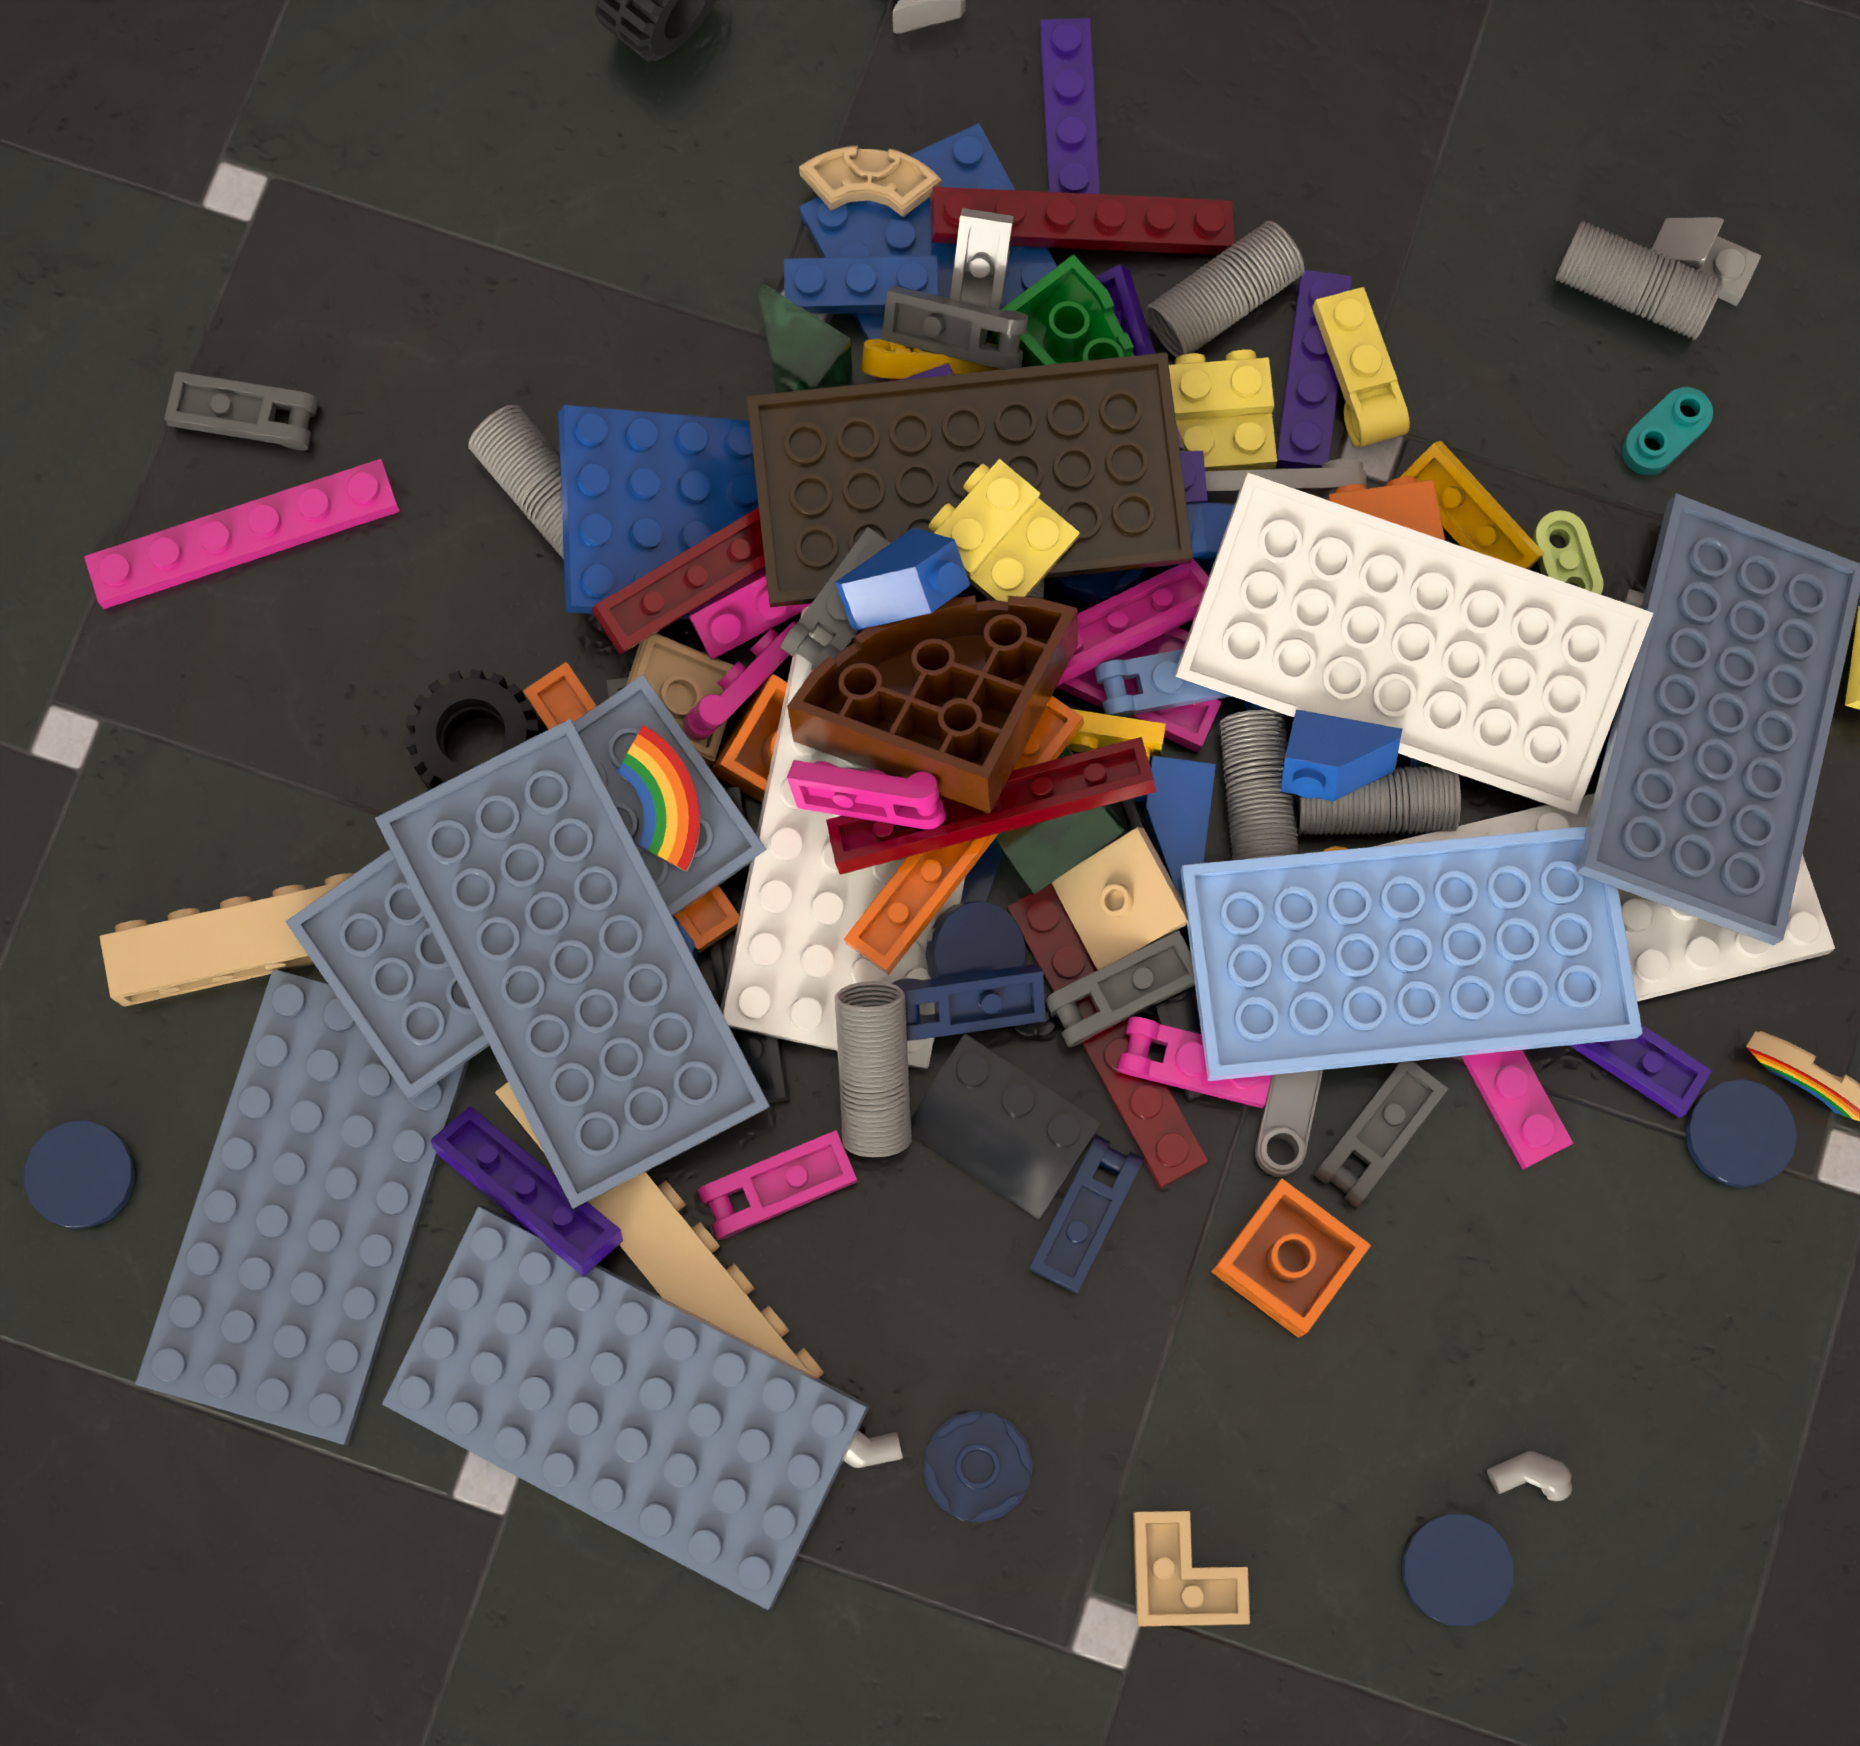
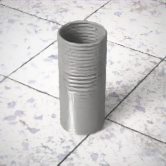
[1555,220,1723,340]
[1146,221,1305,357]
[468,405,564,560]
[1219,710,1300,860]
[1293,766,1461,835]
[835,981,912,1158]

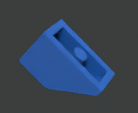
[835,528,970,630]
[1280,709,1402,801]

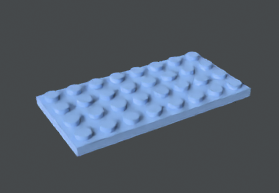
[1180,826,1642,1081]

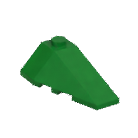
[991,254,1134,368]

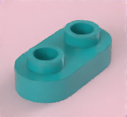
[1622,387,1713,476]

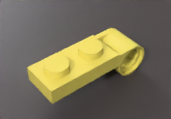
[1312,287,1409,448]

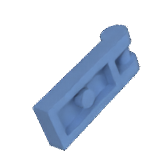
[1094,649,1232,717]

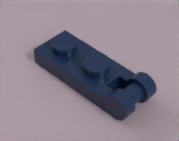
[892,964,1046,1041]
[1029,1134,1144,1294]

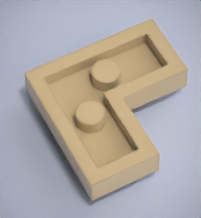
[1133,1511,1250,1626]

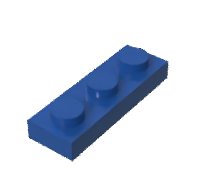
[784,256,938,315]

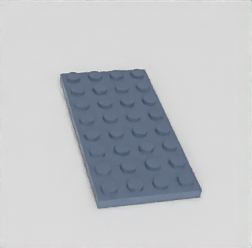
[1576,493,1860,945]
[285,675,767,1100]
[375,719,770,1209]
[135,969,470,1445]
[382,1206,870,1610]

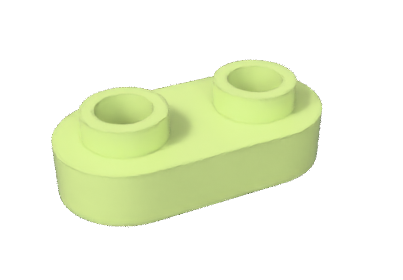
[1532,511,1603,595]

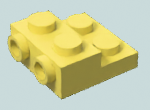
[1169,350,1277,471]
[928,459,1080,602]

